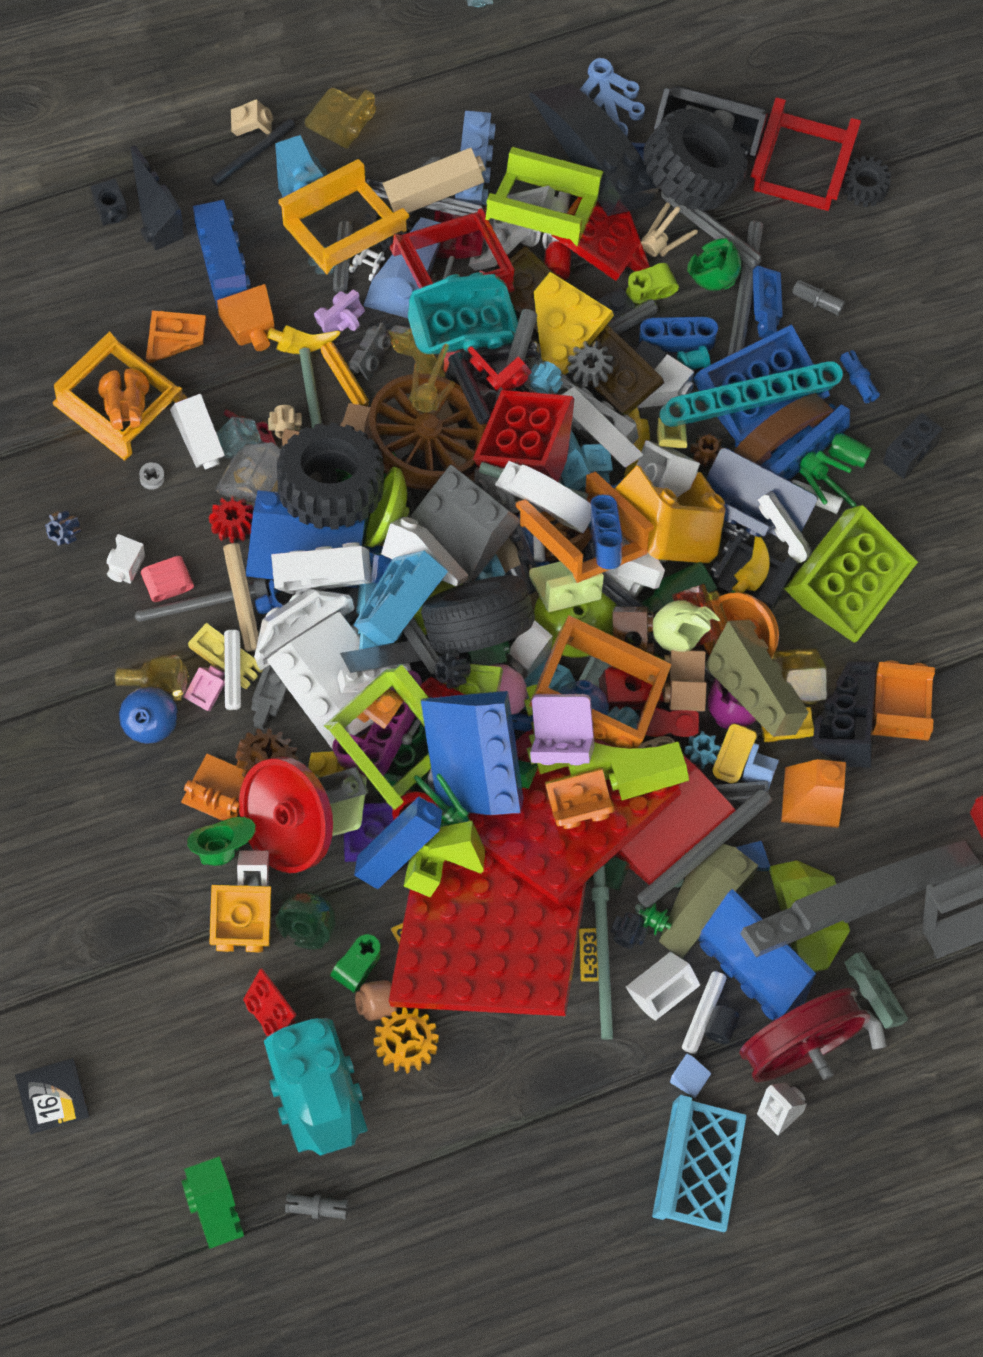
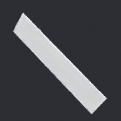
[562,387,643,467]

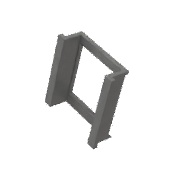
[922,865,983,959]

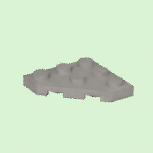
[469,186,555,271]

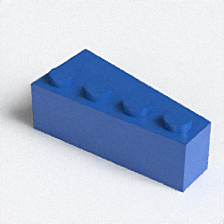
[193,200,251,308]

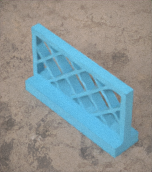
[652,1095,746,1232]

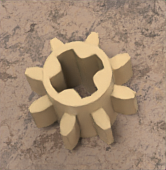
[268,405,302,438]

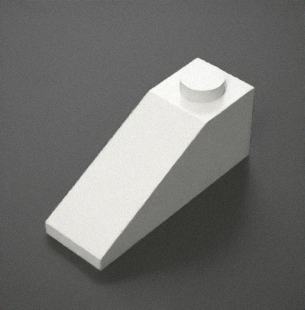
[381,517,468,586]
[757,1082,807,1135]

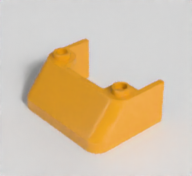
[615,465,725,563]

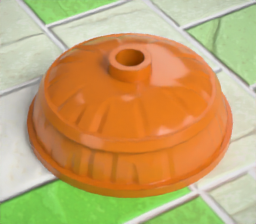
[702,592,779,659]

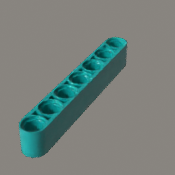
[660,362,843,427]

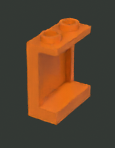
[873,660,935,740]

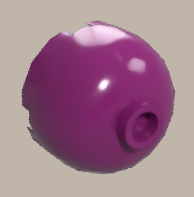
[708,679,756,729]

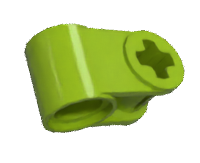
[626,263,679,306]

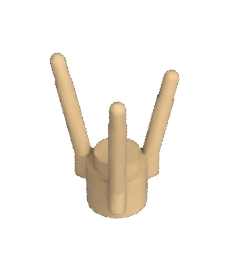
[641,202,698,257]

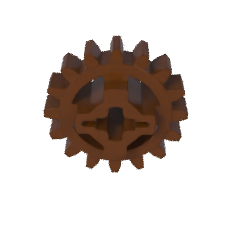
[235,728,299,777]

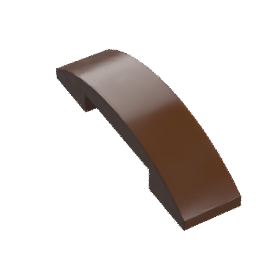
[734,393,834,465]

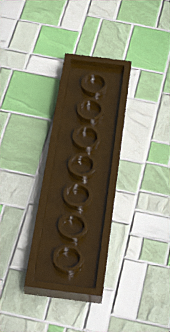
[499,246,665,416]

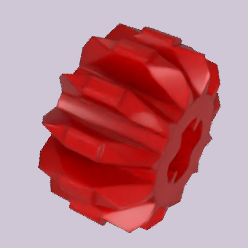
[209,495,254,543]

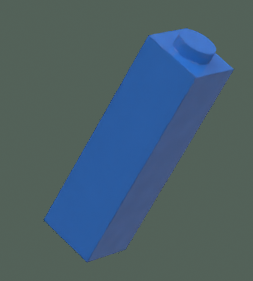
[354,796,442,889]

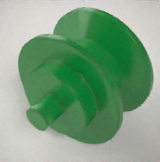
[638,903,672,936]

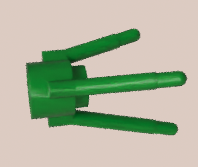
[800,451,857,507]
[414,773,470,827]

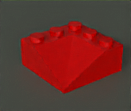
[473,390,575,482]

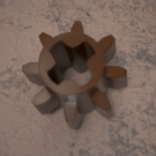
[690,433,723,468]

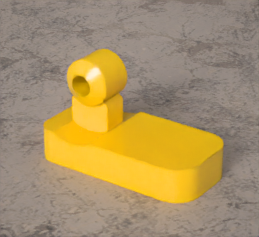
[713,724,757,783]

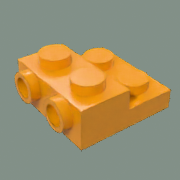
[209,885,271,952]

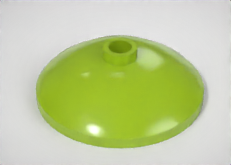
[365,467,409,548]
[534,593,617,658]

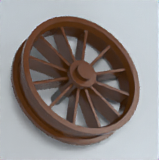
[364,374,487,491]

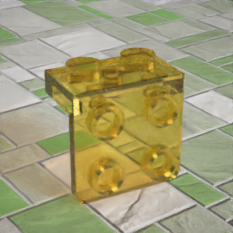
[305,88,376,149]

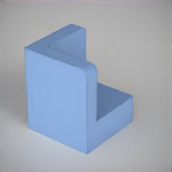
[742,743,779,789]

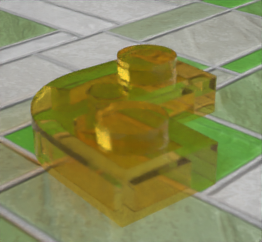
[388,325,445,377]

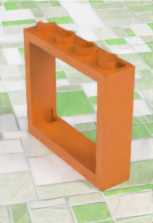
[529,615,672,749]

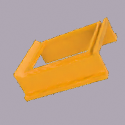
[279,159,409,274]
[53,331,188,461]

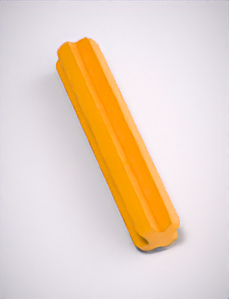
[321,342,369,407]

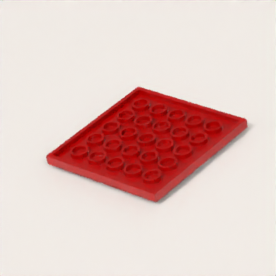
[441,729,681,905]
[389,852,587,1016]

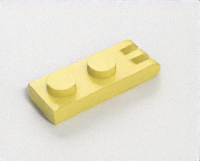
[188,623,263,689]

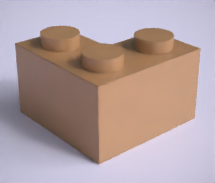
[662,649,706,711]

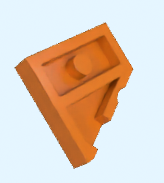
[146,310,206,363]

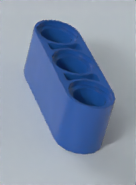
[639,317,718,352]
[591,495,622,569]

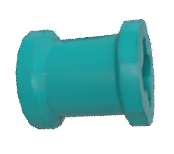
[677,345,710,370]

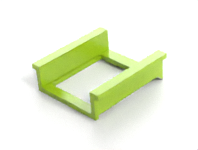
[485,147,603,246]
[323,664,431,810]

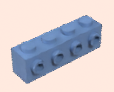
[455,111,495,205]

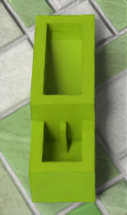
[404,811,445,897]

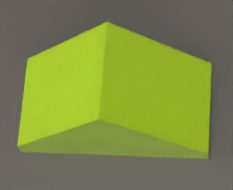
[428,821,485,873]

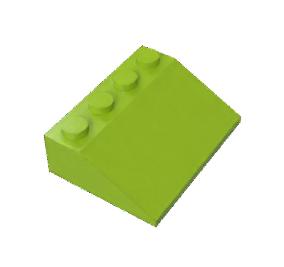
[784,505,918,642]

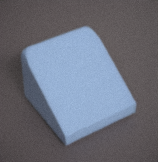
[670,1053,711,1098]

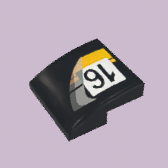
[15,1058,89,1135]

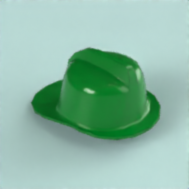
[187,817,256,866]

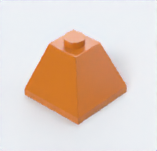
[781,759,846,828]

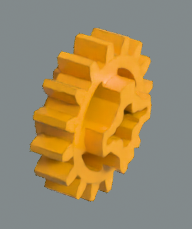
[374,1008,439,1073]

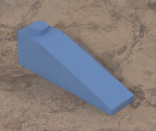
[364,217,441,318]

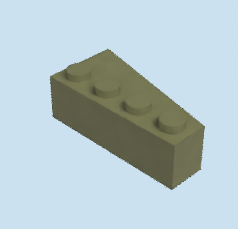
[705,620,809,737]

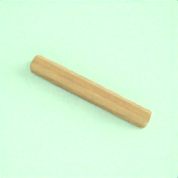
[223,543,259,652]

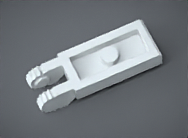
[758,491,812,563]

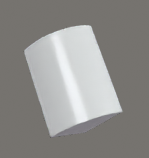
[626,952,700,1021]

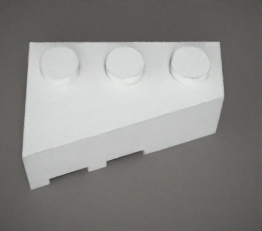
[271,543,372,594]

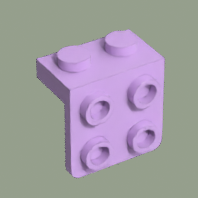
[530,694,595,765]

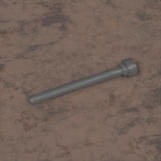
[135,578,268,622]

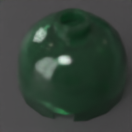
[275,892,336,950]

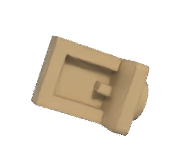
[231,99,273,136]

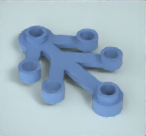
[579,58,645,137]

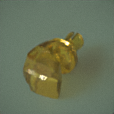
[115,655,189,701]

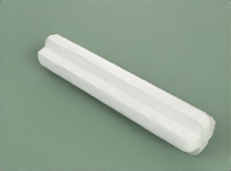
[224,630,241,710]
[682,971,726,1054]

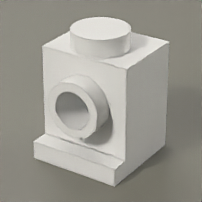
[107,534,145,584]

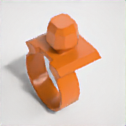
[356,688,404,729]

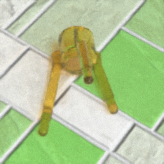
[409,344,455,412]

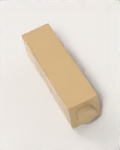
[383,148,486,213]

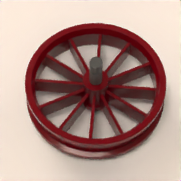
[739,988,871,1082]

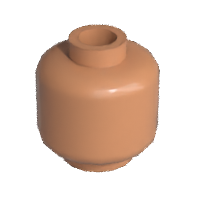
[355,980,397,1021]

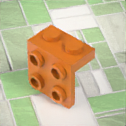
[545,768,615,829]

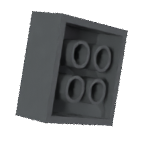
[409,465,520,584]

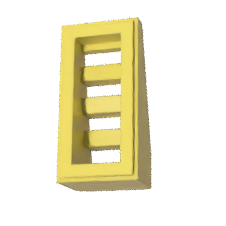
[657,418,687,448]

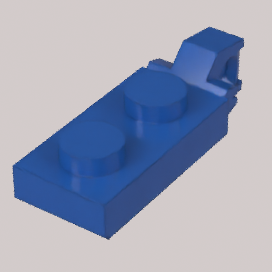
[753,266,783,338]

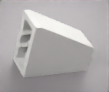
[170,394,225,470]

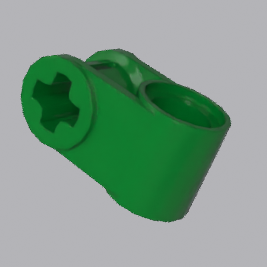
[330,934,381,993]

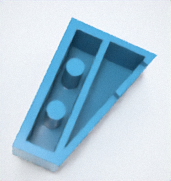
[275,135,328,197]
[354,550,448,646]

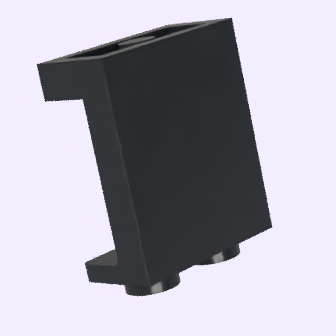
[709,533,798,612]

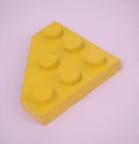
[534,272,614,375]

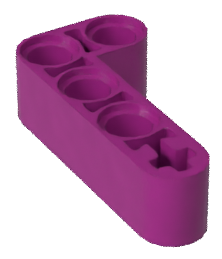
[332,671,423,777]

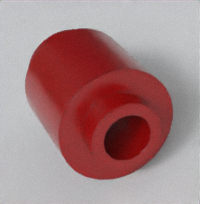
[544,241,571,280]

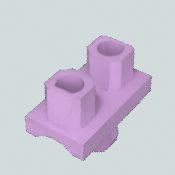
[314,290,365,333]

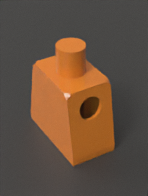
[217,284,275,351]

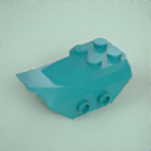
[408,272,519,354]
[264,1018,368,1156]

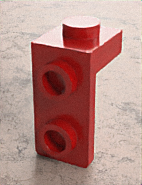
[467,346,532,391]

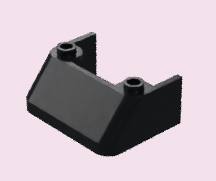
[654,84,771,157]

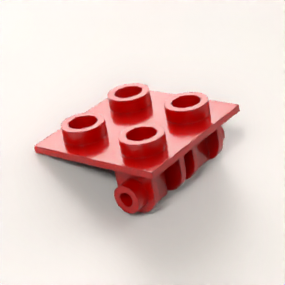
[243,968,296,1036]

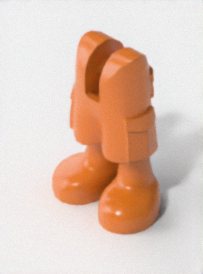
[98,368,149,430]

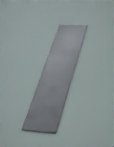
[340,638,445,673]

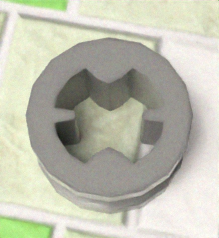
[139,462,164,489]

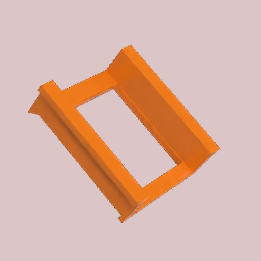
[516,471,654,583]

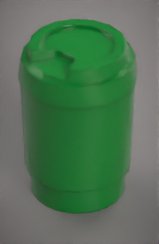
[828,433,872,468]

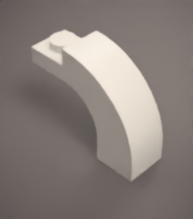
[495,461,591,533]

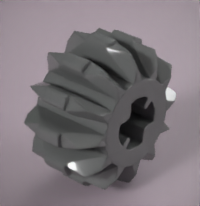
[568,341,613,387]

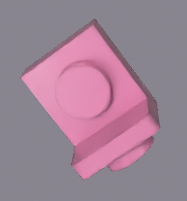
[184,665,225,711]

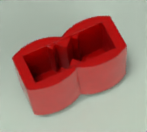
[639,706,699,737]

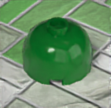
[687,238,742,291]

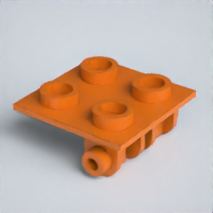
[181,754,245,821]

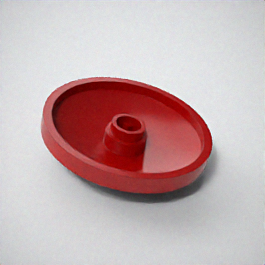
[239,756,333,873]

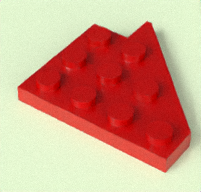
[551,197,650,281]

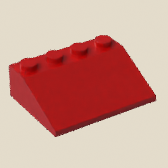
[615,755,736,885]

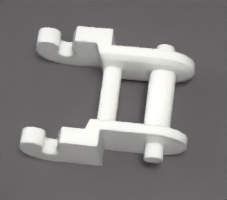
[349,248,385,281]

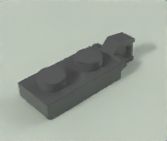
[251,665,288,730]

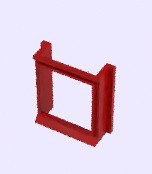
[751,98,861,211]
[390,208,515,293]

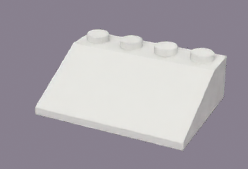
[267,612,392,748]

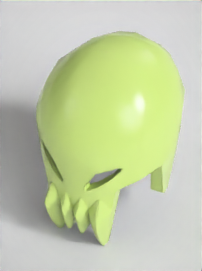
[653,600,720,652]

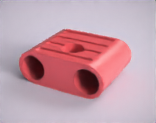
[141,556,194,602]

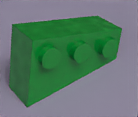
[181,1156,244,1249]

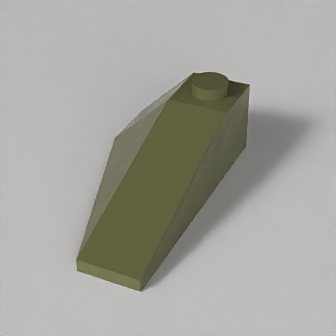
[659,844,758,959]

